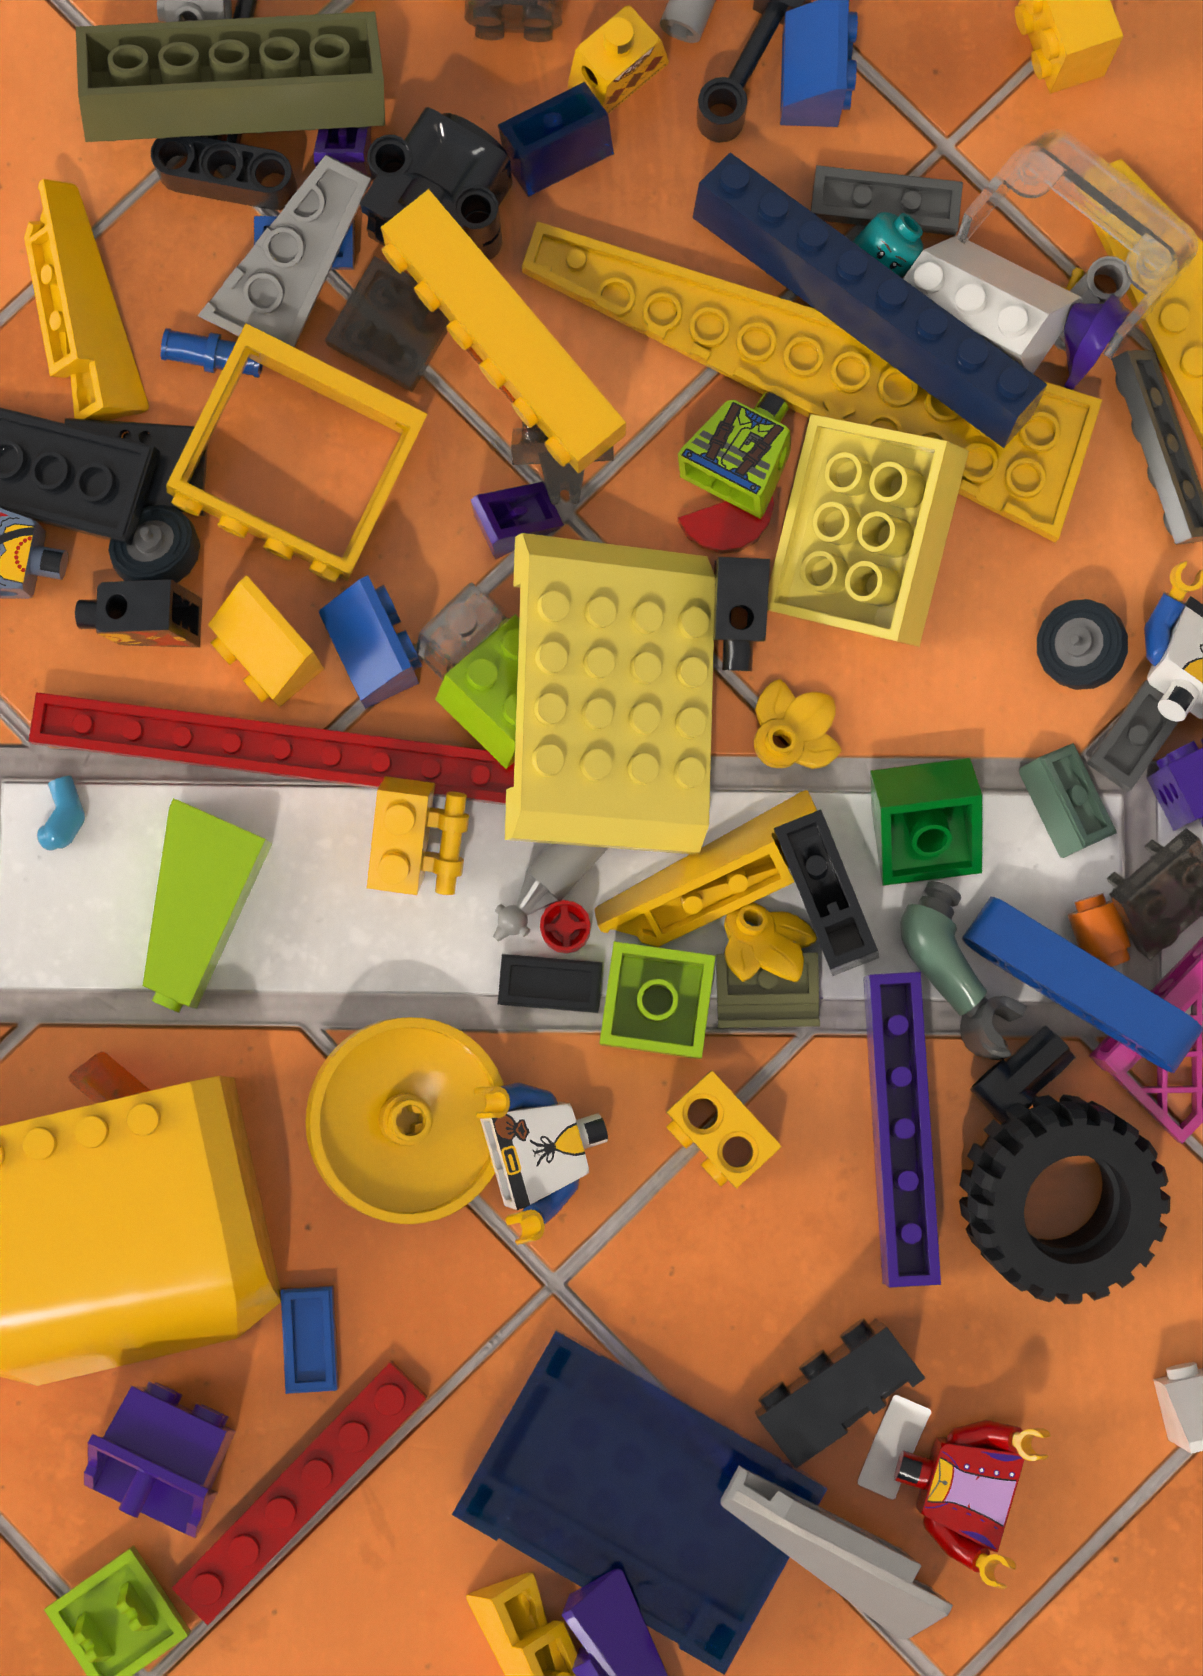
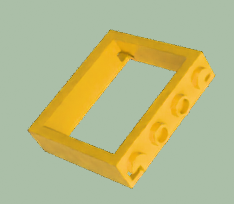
[166,323,428,583]

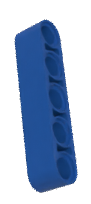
[962,897,1203,1073]

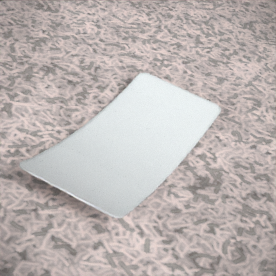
[858,1395,931,1500]

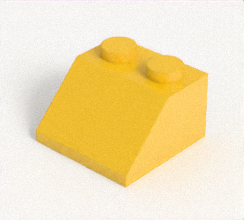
[208,575,324,707]

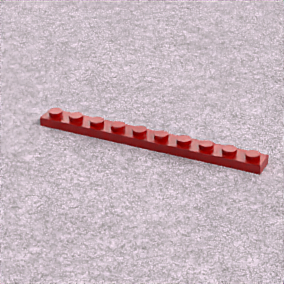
[28,692,515,805]

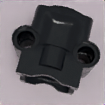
[360,107,513,260]

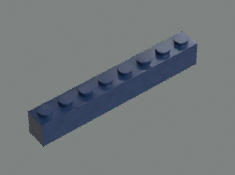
[692,153,1047,448]

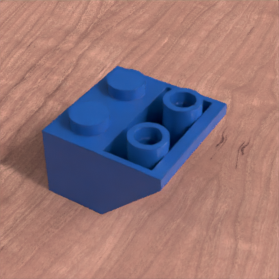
[780,0,858,127]
[318,575,422,709]

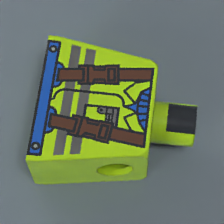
[678,392,791,519]

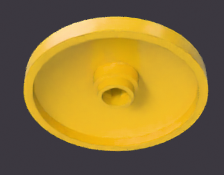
[305,1017,504,1224]

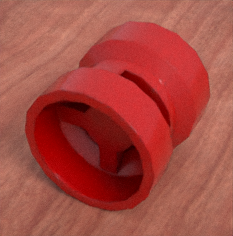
[540,900,591,954]

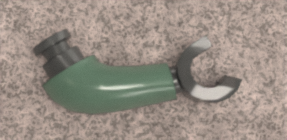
[900,881,1027,1060]

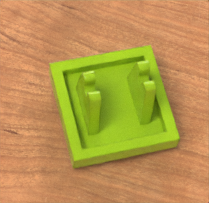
[44,1545,191,1676]

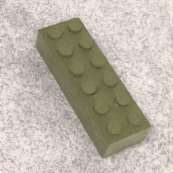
[76,12,385,142]

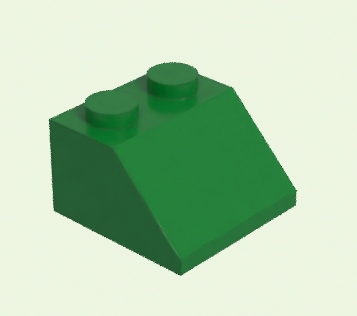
[870,758,982,886]

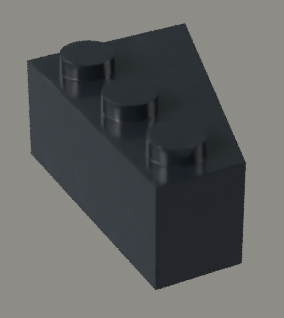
[755,1318,925,1468]

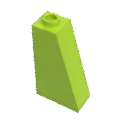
[142,798,272,1013]

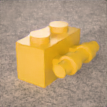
[367,776,469,895]

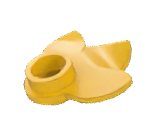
[754,679,842,769]
[724,902,817,982]

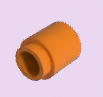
[1068,893,1131,967]

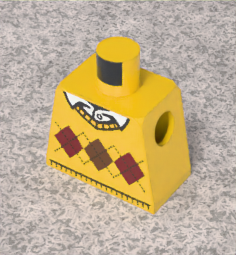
[568,5,669,122]

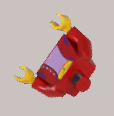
[894,1420,1051,1589]

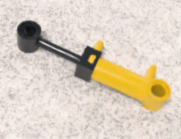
[696,0,811,143]

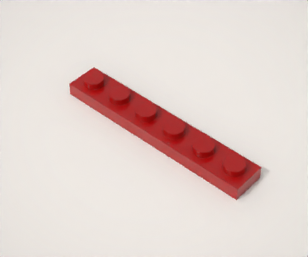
[171,1360,428,1626]

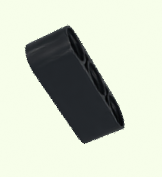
[151,136,297,210]

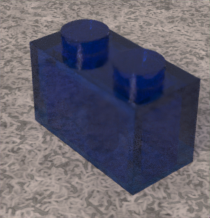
[498,82,614,197]

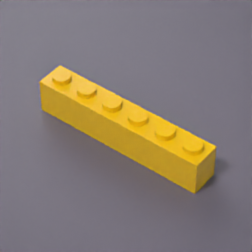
[381,189,626,474]

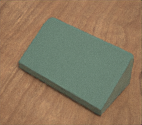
[1019,743,1117,858]

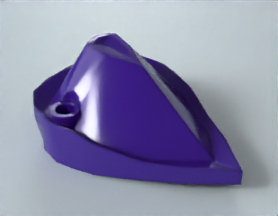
[1064,294,1131,390]

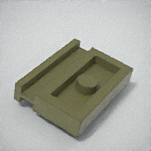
[716,952,820,1028]

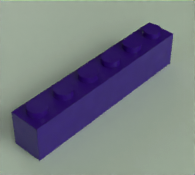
[863,972,941,1288]

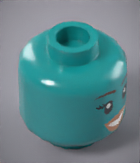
[852,212,924,278]

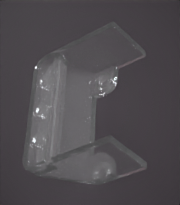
[957,129,1198,359]

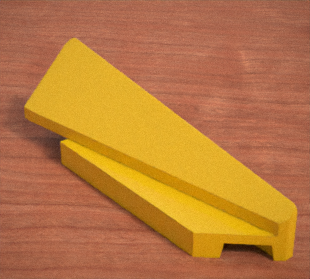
[24,179,149,421]
[594,790,818,947]
[466,1572,577,1676]

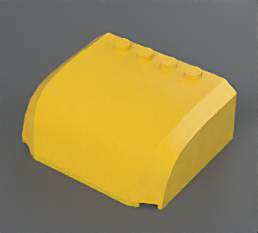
[0,1076,281,1386]

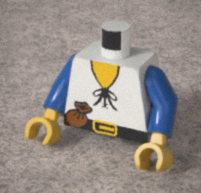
[1144,561,1203,722]
[474,1082,608,1245]

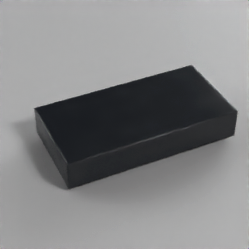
[498,954,603,1013]

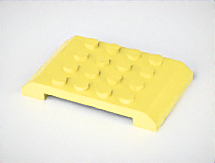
[505,533,715,854]

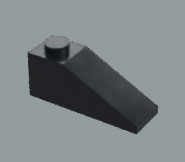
[774,809,880,976]

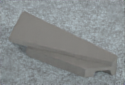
[720,1466,953,1640]

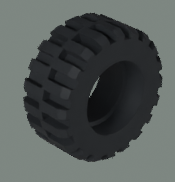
[959,1094,1171,1304]

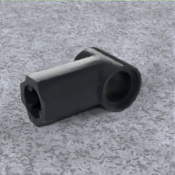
[970,1026,1076,1124]

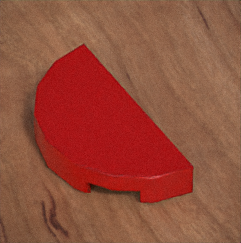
[677,495,774,554]

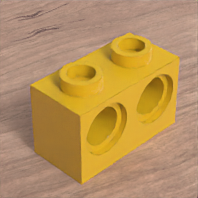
[666,1071,782,1189]

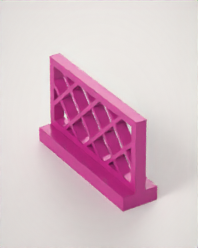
[1089,937,1203,1144]

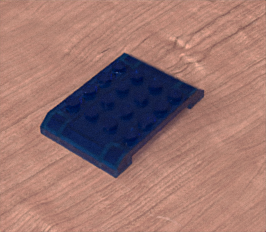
[452,1329,827,1675]

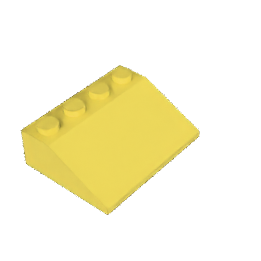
[767,414,969,647]

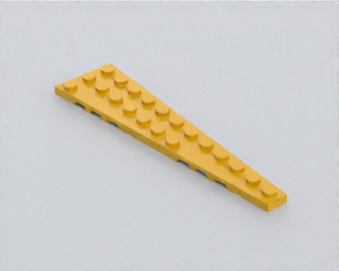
[522,221,1102,543]

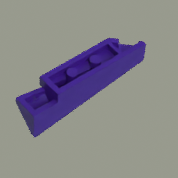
[562,1568,668,1676]

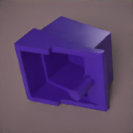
[84,1381,236,1538]

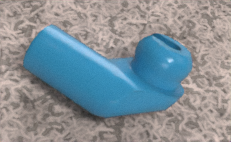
[37,776,85,851]

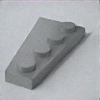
[197,155,373,347]

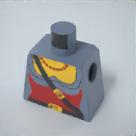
[0,508,68,599]

